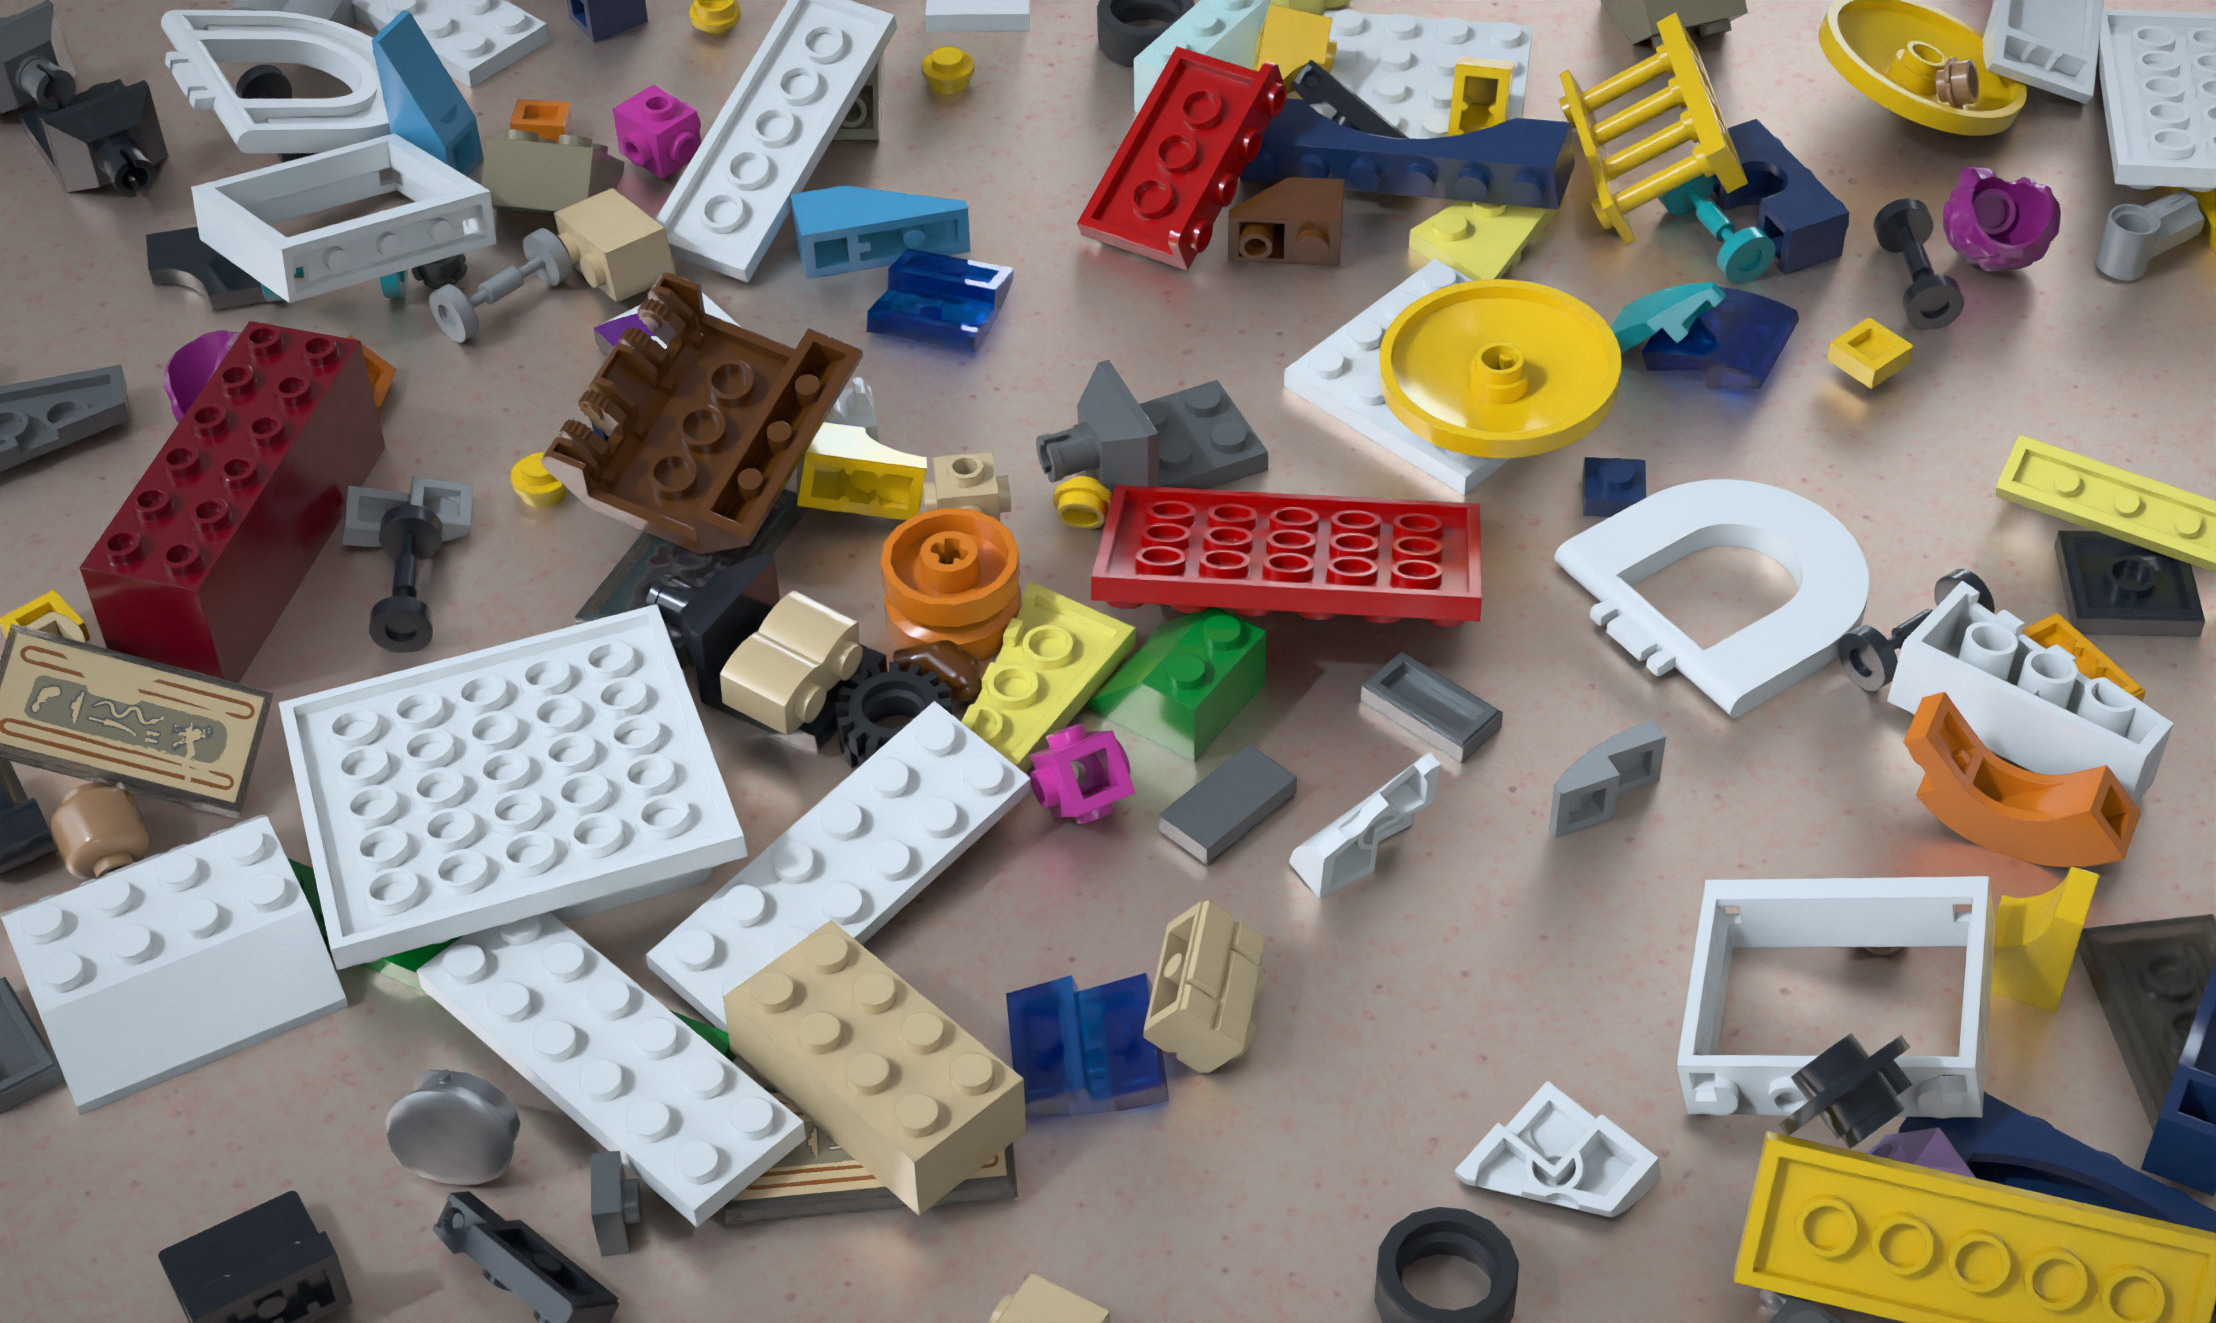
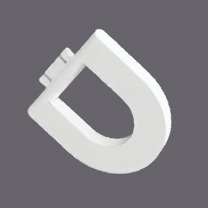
[161,10,391,154]
[1554,479,1870,718]

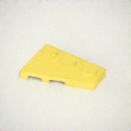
[1409,190,1566,281]

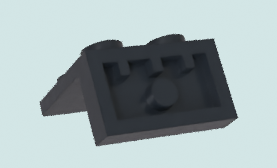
[158,1191,353,1323]

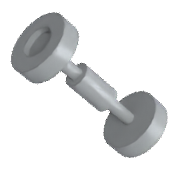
[429,228,572,343]

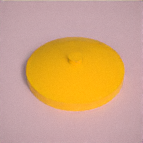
[1818,0,2027,136]
[1379,279,1622,458]

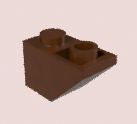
[1228,177,1344,266]

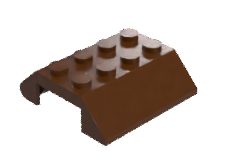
[541,273,863,554]

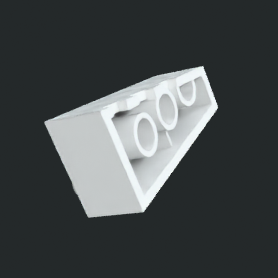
[1887,581,2174,804]

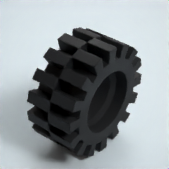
[835,662,953,768]

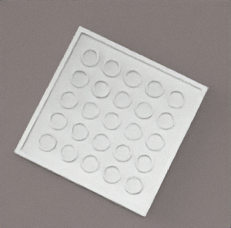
[279,604,748,970]

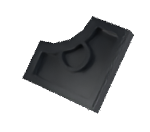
[146,226,267,310]

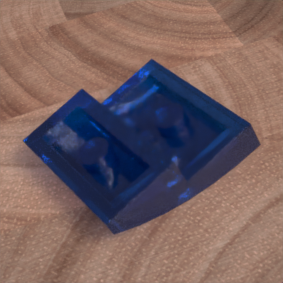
[866,248,1014,353]
[1641,284,1800,389]
[1006,973,1169,1116]

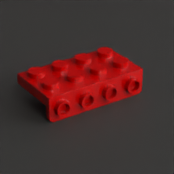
[1076,46,1287,271]

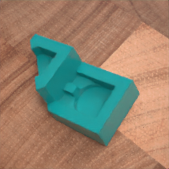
[1610,282,1726,354]

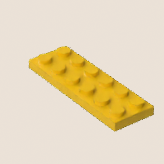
[1733,1131,2216,1323]

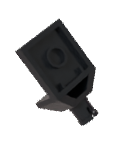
[19,79,168,198]
[645,552,888,753]

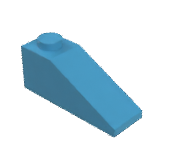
[790,185,971,279]

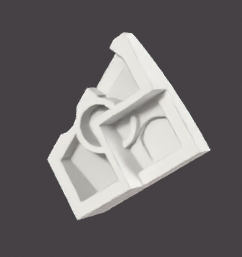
[1289,753,1441,899]
[1455,1081,1661,1217]

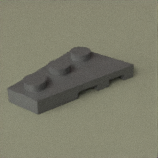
[0,365,130,472]

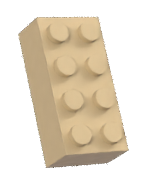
[723,920,1026,1215]

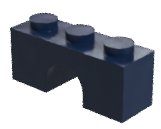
[1699,119,1850,275]

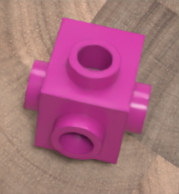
[613,84,701,179]
[1030,724,1136,824]

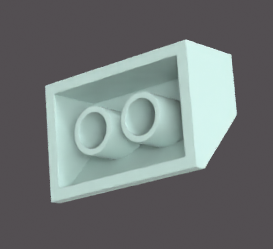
[1134,0,1272,113]

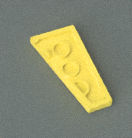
[961,581,1136,773]

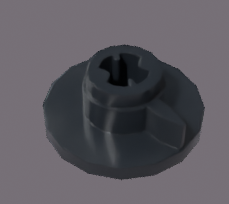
[1779,1033,1913,1149]

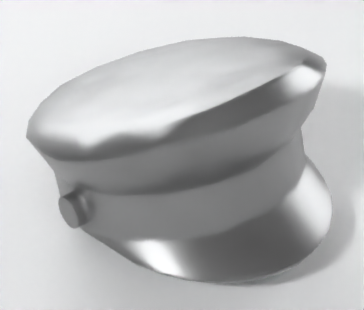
[385,1069,521,1186]

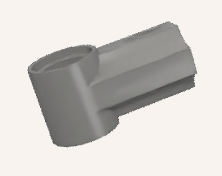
[2095,190,2205,280]

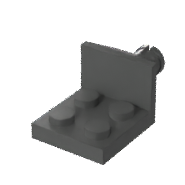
[0,0,76,114]
[1036,360,1268,491]

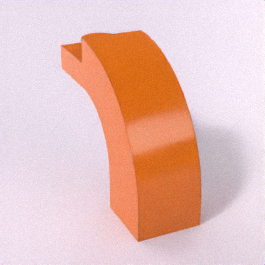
[1903,692,2141,867]

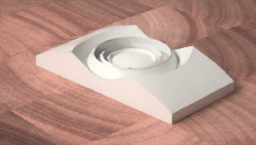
[1983,0,2104,104]

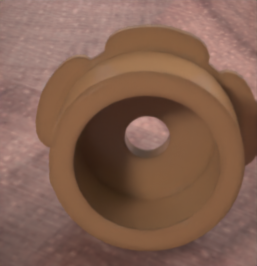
[1936,57,1979,109]

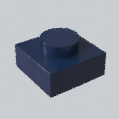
[1583,457,1646,517]

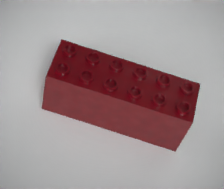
[79,321,386,690]

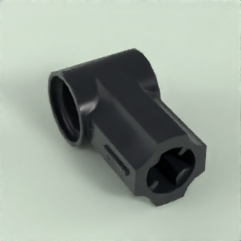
[0,756,57,875]

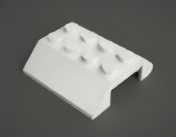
[0,815,349,1115]

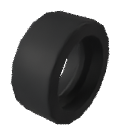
[1097,0,1195,68]
[1374,1207,1519,1323]

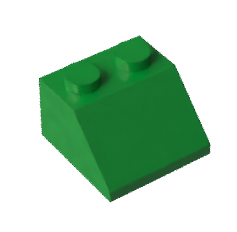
[1088,607,1267,763]

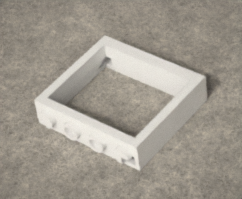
[191,133,496,303]
[1677,876,1995,1118]

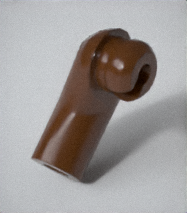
[893,640,982,702]

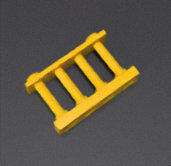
[1558,12,1748,245]

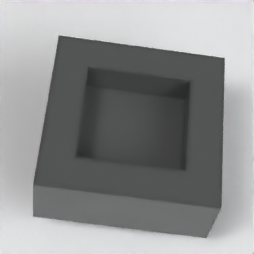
[590,1151,642,1257]

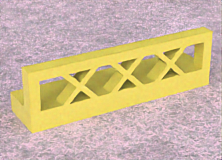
[1996,434,2216,573]

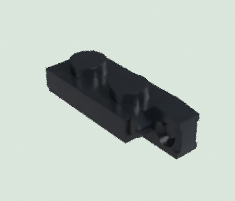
[1291,60,1409,138]
[432,1191,620,1323]

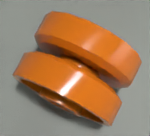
[880,508,1022,662]

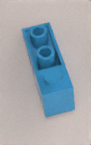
[371,10,484,177]

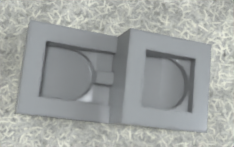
[342,476,473,547]
[1549,719,1666,838]

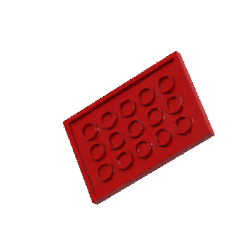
[1091,485,1482,627]

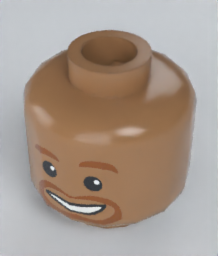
[51,782,151,881]

